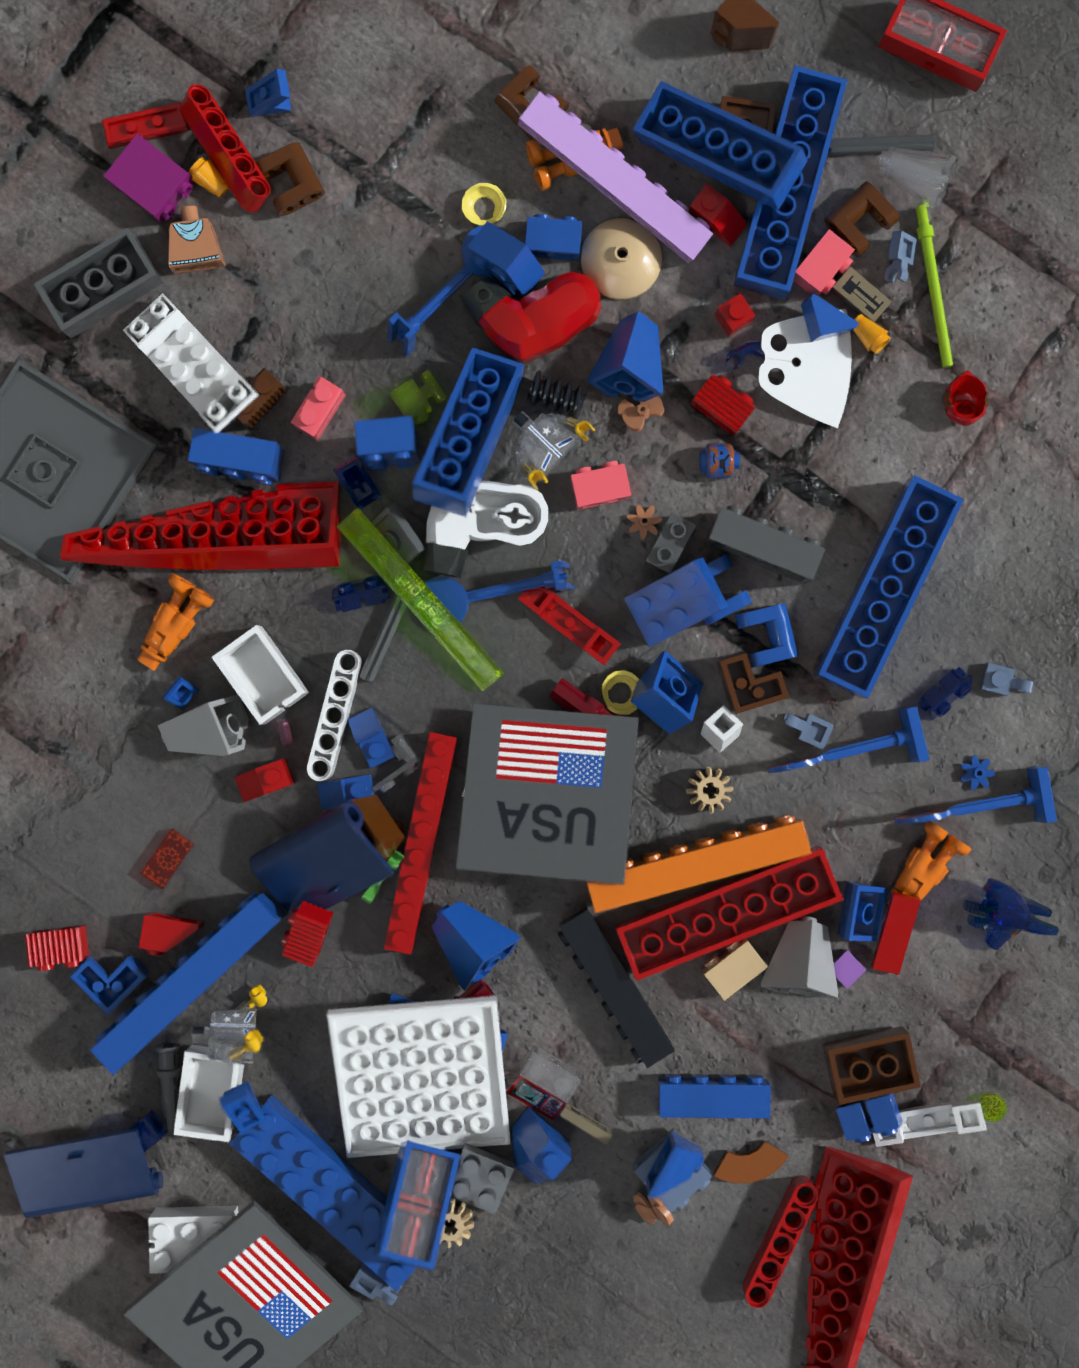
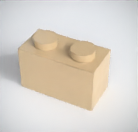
[702,938,768,1001]

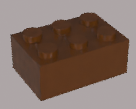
[822,1026,921,1105]

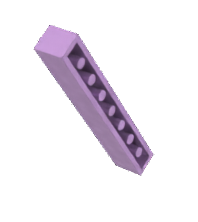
[518,92,713,264]

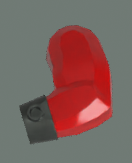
[461,272,602,365]

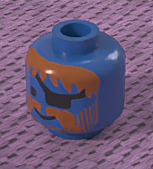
[700,443,740,479]

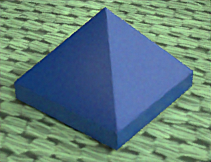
[162,676,199,710]

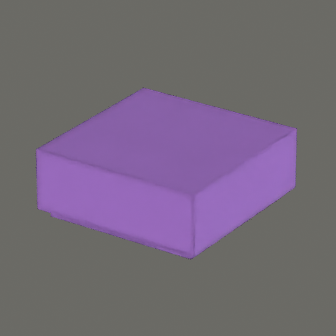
[833,949,866,989]

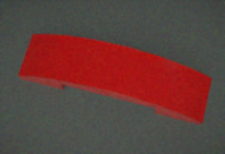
[518,586,621,665]

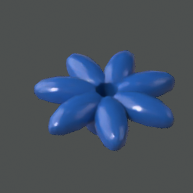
[960,755,996,791]

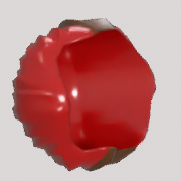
[942,370,989,426]

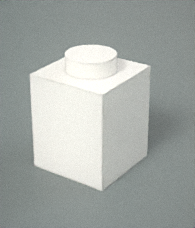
[701,705,743,753]

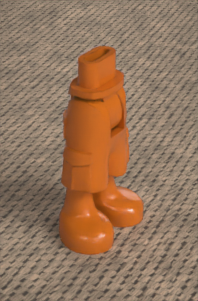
[526,128,624,191]
[137,573,215,671]
[887,821,971,904]

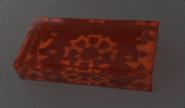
[140,828,195,889]

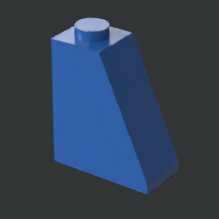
[587,311,663,402]
[432,901,521,991]
[511,1106,572,1184]

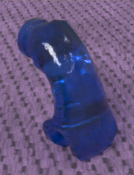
[725,341,770,370]

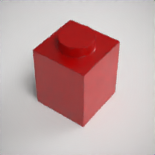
[714,293,755,338]

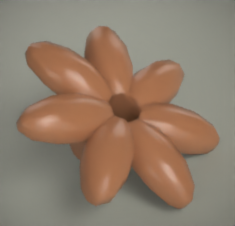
[627,505,662,540]

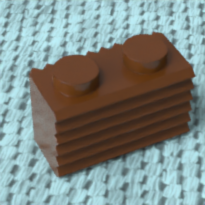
[236,368,287,429]

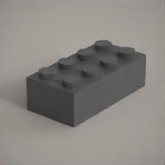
[34,227,164,338]
[704,506,825,584]

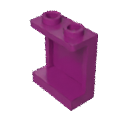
[103,134,194,224]

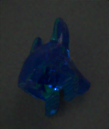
[963,878,1059,950]

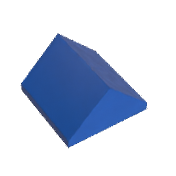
[837,880,888,942]

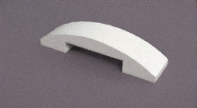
[871,1101,987,1147]

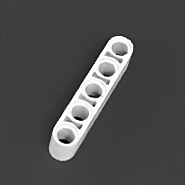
[307,650,362,781]

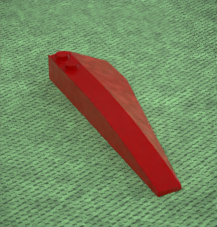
[60,481,341,570]
[805,1146,913,1368]

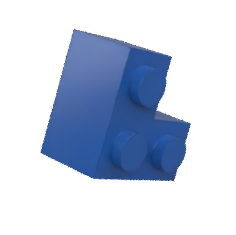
[467,221,545,297]

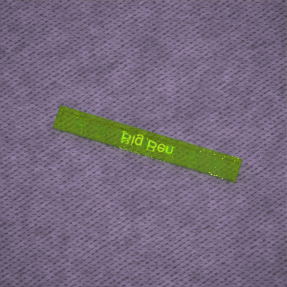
[337,508,504,691]

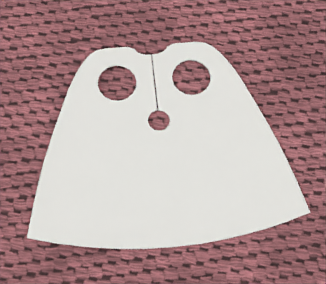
[759,309,852,428]

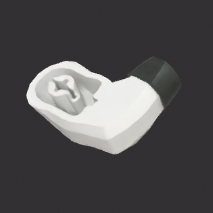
[421,481,548,578]

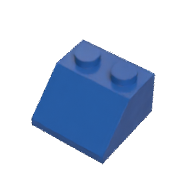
[631,651,703,734]

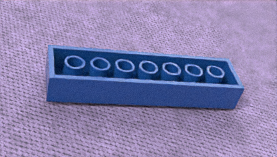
[733,65,848,300]
[813,475,964,699]
[90,891,286,1075]
[230,1095,416,1291]

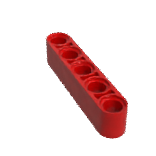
[180,84,271,213]
[742,1175,818,1308]

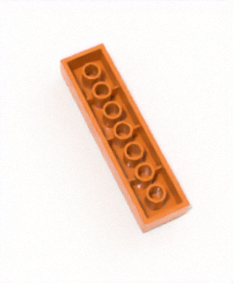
[587,814,812,913]

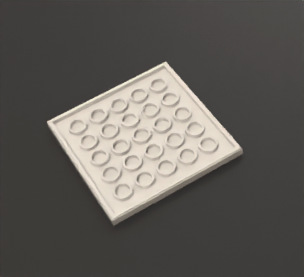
[327,996,511,1158]

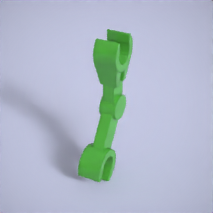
[361,850,404,905]

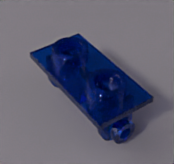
[332,576,390,612]
[918,667,972,721]

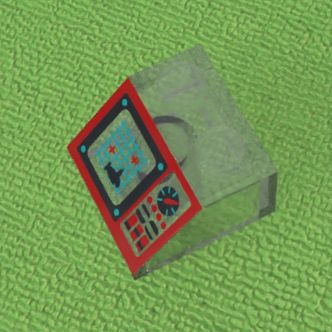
[506,1045,581,1120]

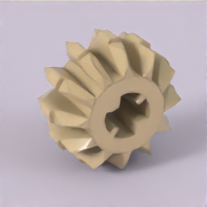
[686,767,733,814]
[440,1198,474,1249]

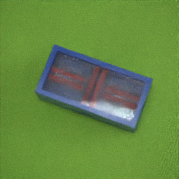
[372,1140,460,1270]

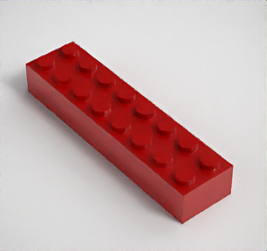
[615,845,843,981]

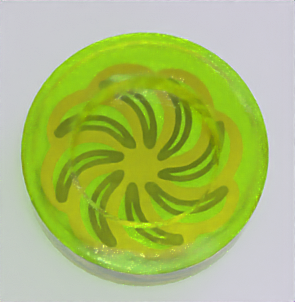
[978,1092,1007,1122]

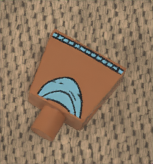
[168,206,226,275]

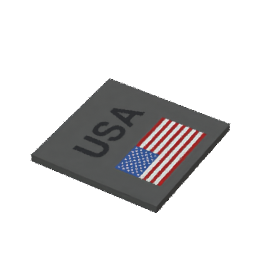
[456,704,639,885]
[124,1201,363,1368]

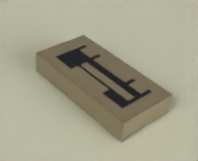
[831,267,892,322]
[560,1101,612,1144]

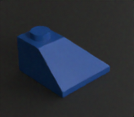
[645,1131,704,1199]

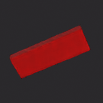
[102,102,189,149]
[871,891,921,975]

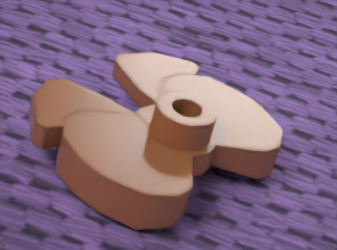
[618,396,665,432]
[633,1192,674,1227]

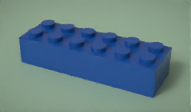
[633,81,807,210]
[413,347,524,517]

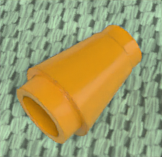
[188,157,229,199]
[853,314,891,354]

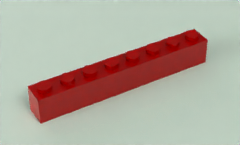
[384,732,458,955]

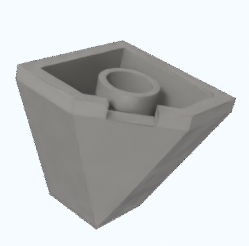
[158,695,249,756]
[761,917,838,998]

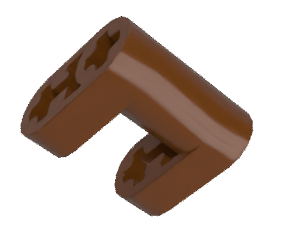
[494,65,569,140]
[256,142,325,216]
[824,181,900,257]

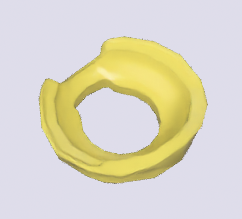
[462,183,506,225]
[601,670,639,715]

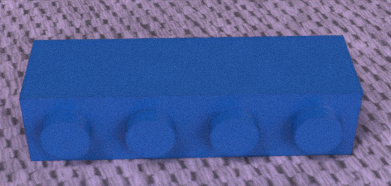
[658,1074,771,1118]

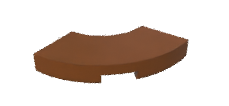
[713,1140,789,1184]

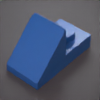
[245,69,291,117]
[347,708,396,768]
[317,774,375,810]
[219,1082,266,1133]

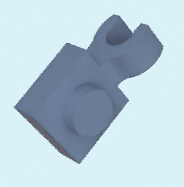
[884,231,917,283]
[980,663,1034,696]
[781,713,834,750]
[349,1263,402,1305]

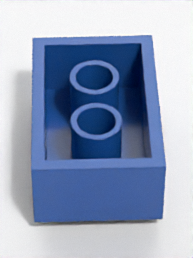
[354,416,420,471]
[188,428,285,486]
[624,557,728,647]

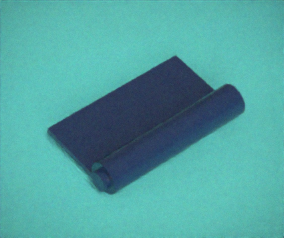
[250,802,395,915]
[4,1128,163,1218]

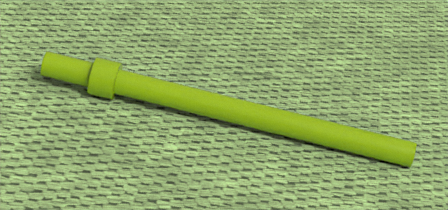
[915,204,953,368]

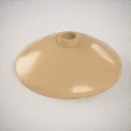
[581,218,662,300]

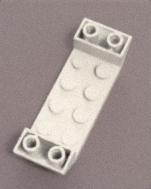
[123,293,258,433]

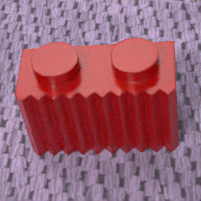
[691,374,756,436]
[280,901,334,968]
[24,925,89,971]

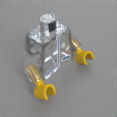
[512,411,595,490]
[192,985,267,1065]

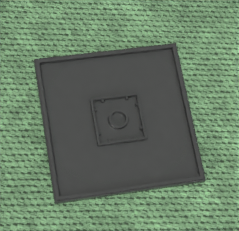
[0,358,158,584]

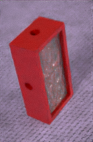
[878,0,1007,92]

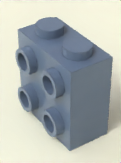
[632,1128,712,1213]

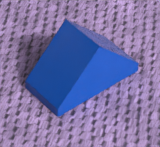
[801,293,859,342]

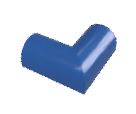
[69,956,149,1015]

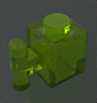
[389,370,447,425]

